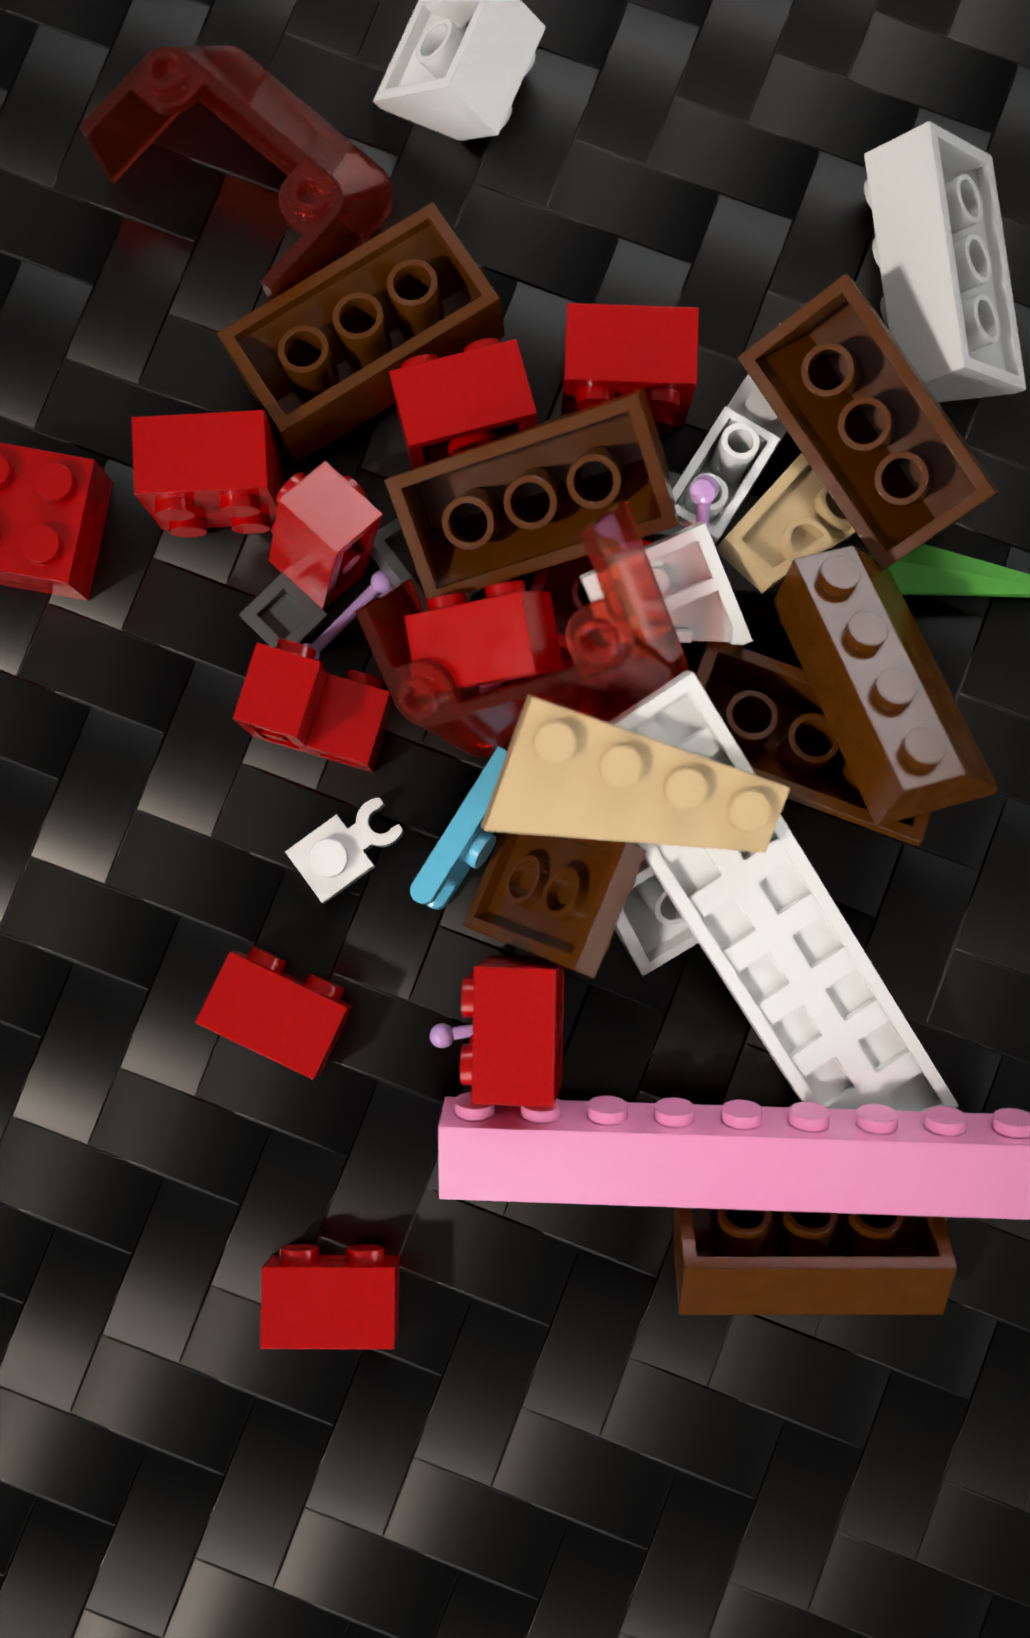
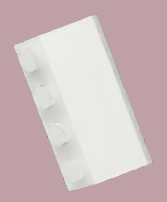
[864,121,1026,402]

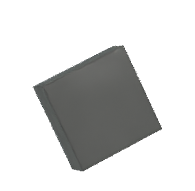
[239,572,330,648]

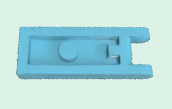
[410,746,507,910]

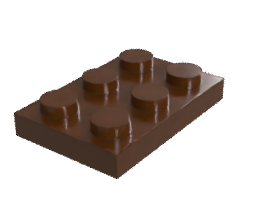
[462,832,646,978]

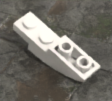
[672,323,788,544]

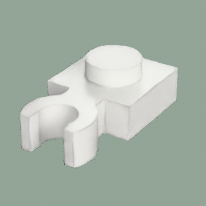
[285,797,404,904]

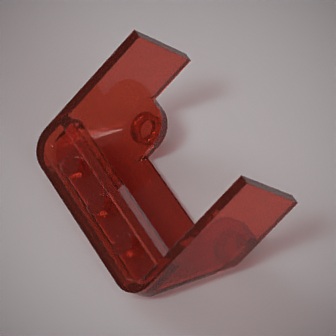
[79,45,393,301]
[355,501,688,758]

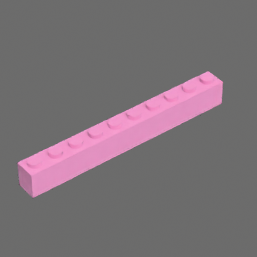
[438,1092,1030,1220]

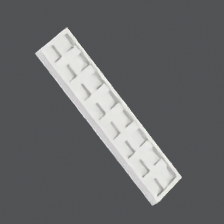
[608,670,959,1111]

